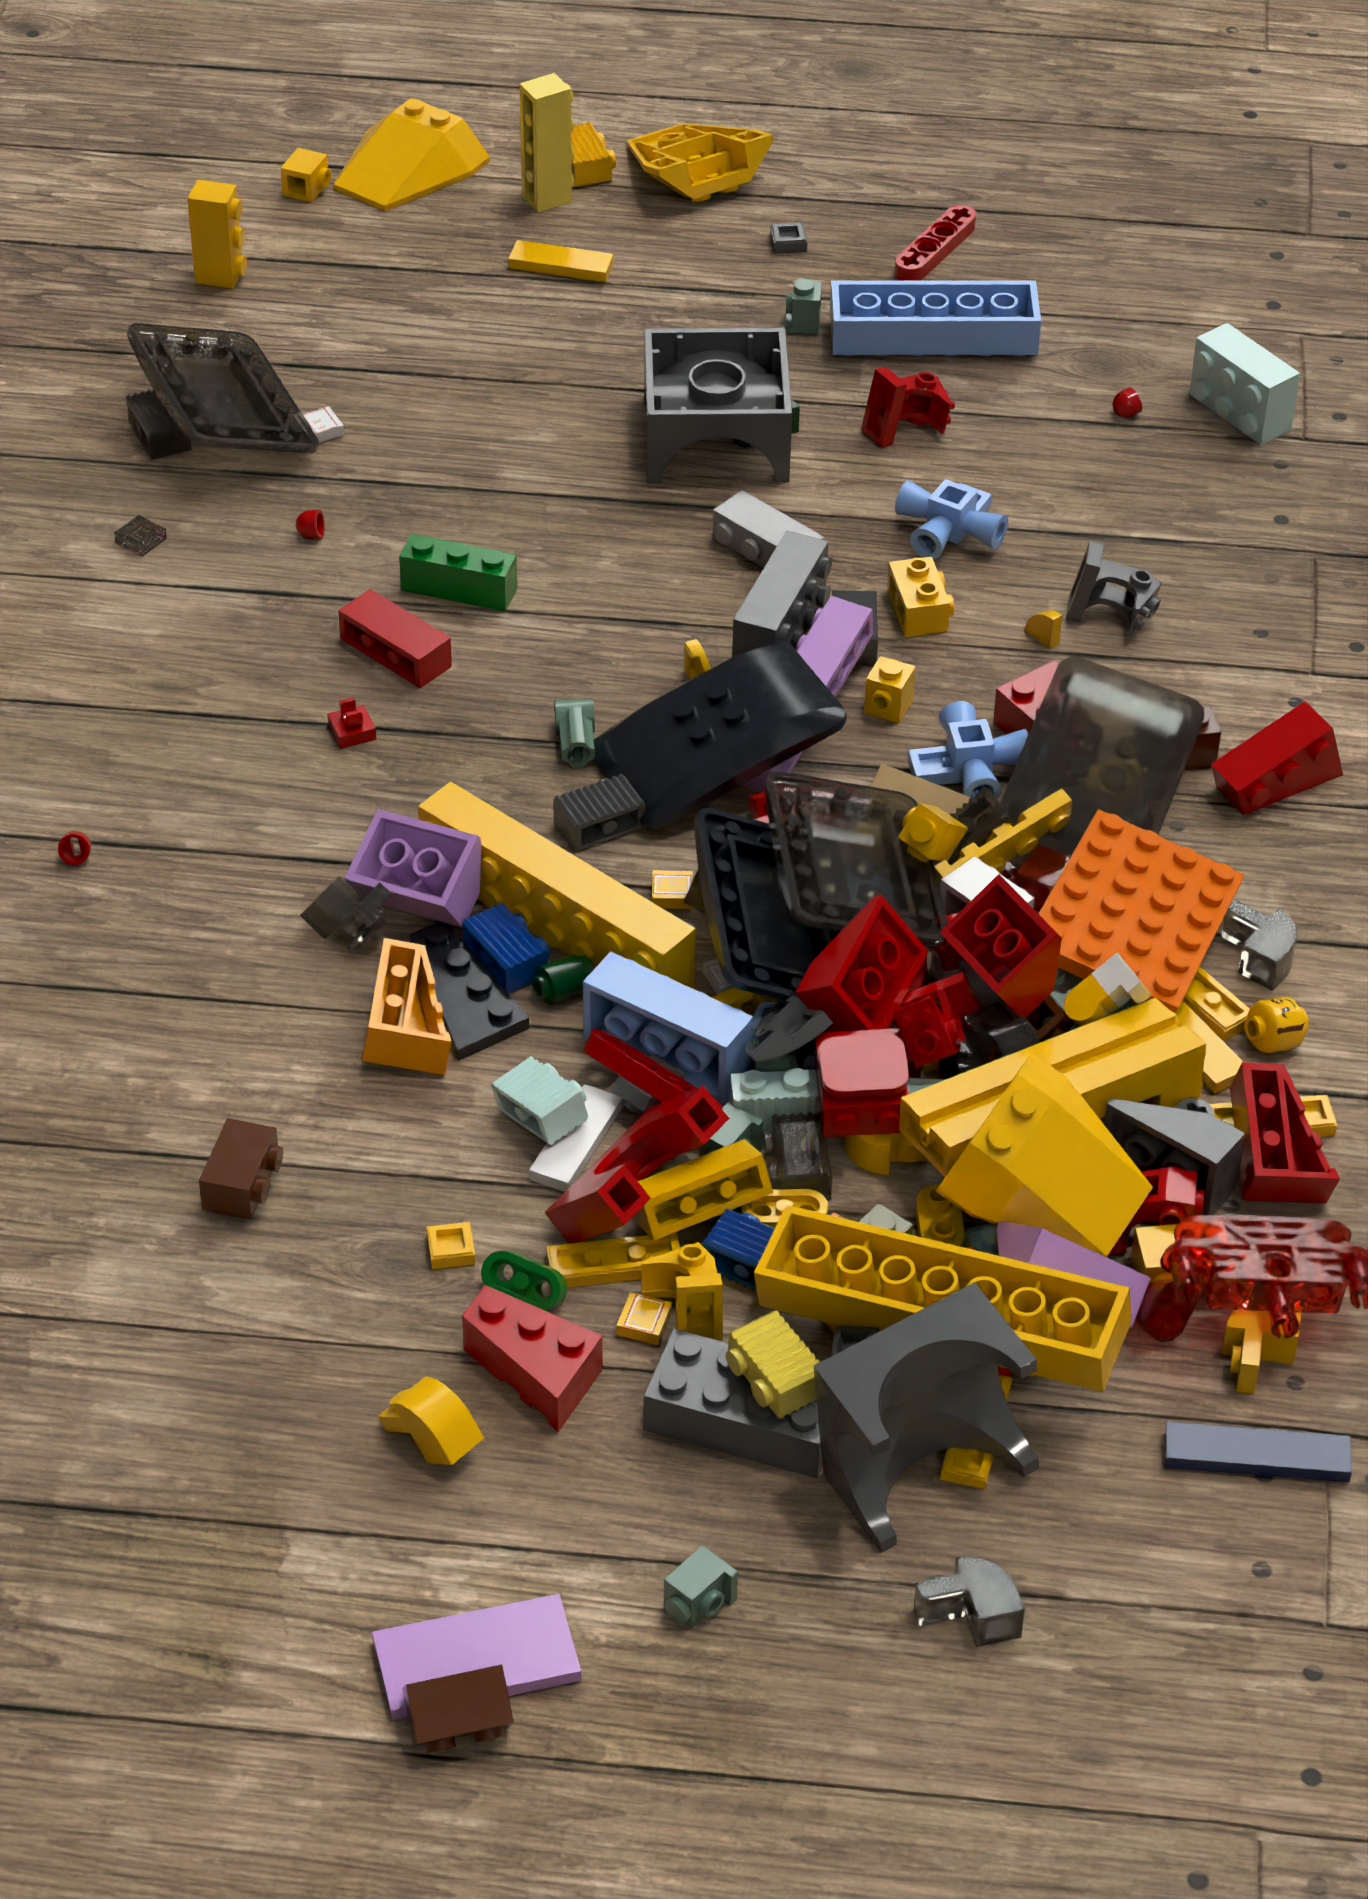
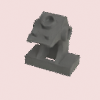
[1066,541,1162,637]

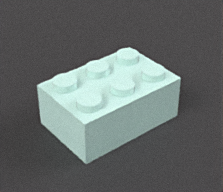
[1189,323,1300,445]

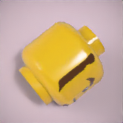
[1244,997,1309,1053]

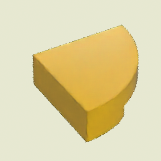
[1025,610,1062,649]
[684,639,710,679]

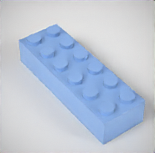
[830,281,1041,356]

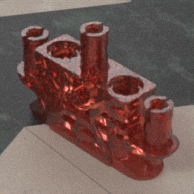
[1160,1214,1368,1339]

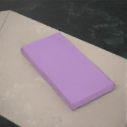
[372,1594,581,1720]

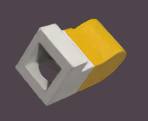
[1064,953,1152,1027]

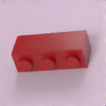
[338,589,452,688]

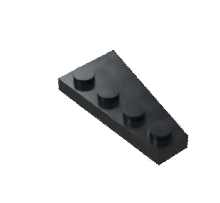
[409,921,529,1061]

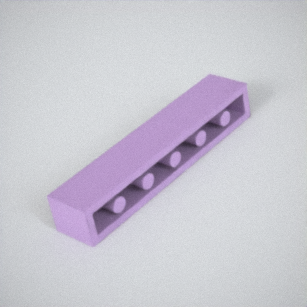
[743,596,873,792]

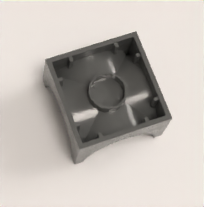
[644,328,792,483]
[813,1282,1039,1553]

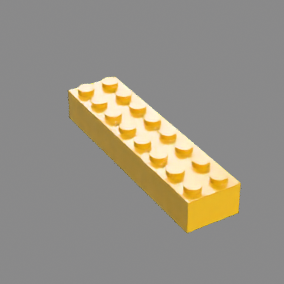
[418,781,696,988]
[754,1205,1132,1392]

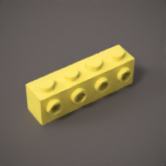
[519,73,574,213]

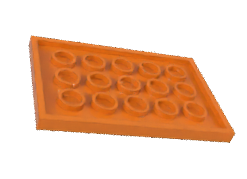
[1039,809,1245,1014]

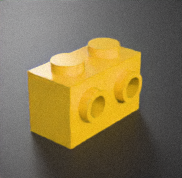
[887,557,955,637]

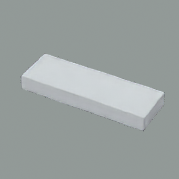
[529,1084,623,1192]

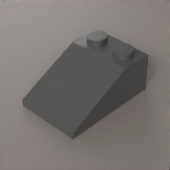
[1104,1098,1245,1222]

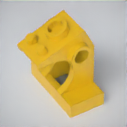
[641,1242,723,1342]

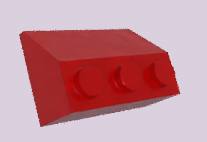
[939,874,1062,1020]

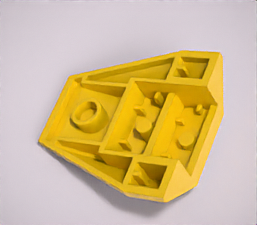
[333,98,490,211]
[627,123,773,202]
[936,1053,1153,1257]

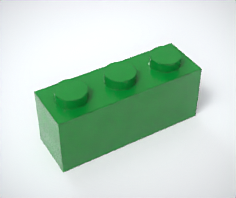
[399,534,517,612]

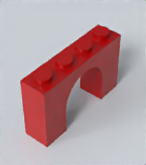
[544,1085,730,1244]

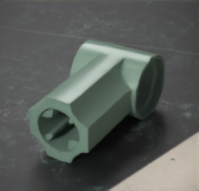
[554,698,595,768]

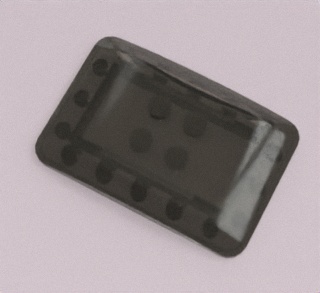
[127,323,319,453]
[991,657,1205,870]
[765,772,948,946]

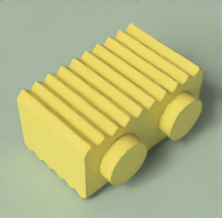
[726,1310,820,1419]

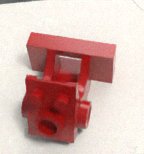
[861,367,955,447]
[892,972,981,1068]
[1109,1166,1204,1255]

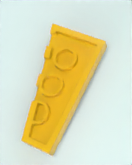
[934,788,1072,899]

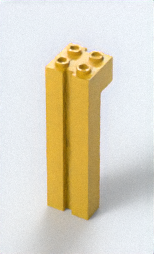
[899,997,1206,1177]

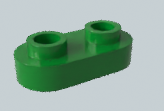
[481,1250,567,1311]

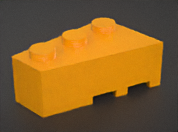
[362,938,451,1075]

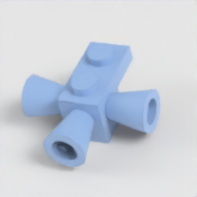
[895,479,1008,560]
[908,701,1031,805]

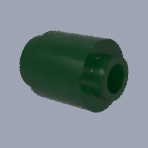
[532,954,594,1005]

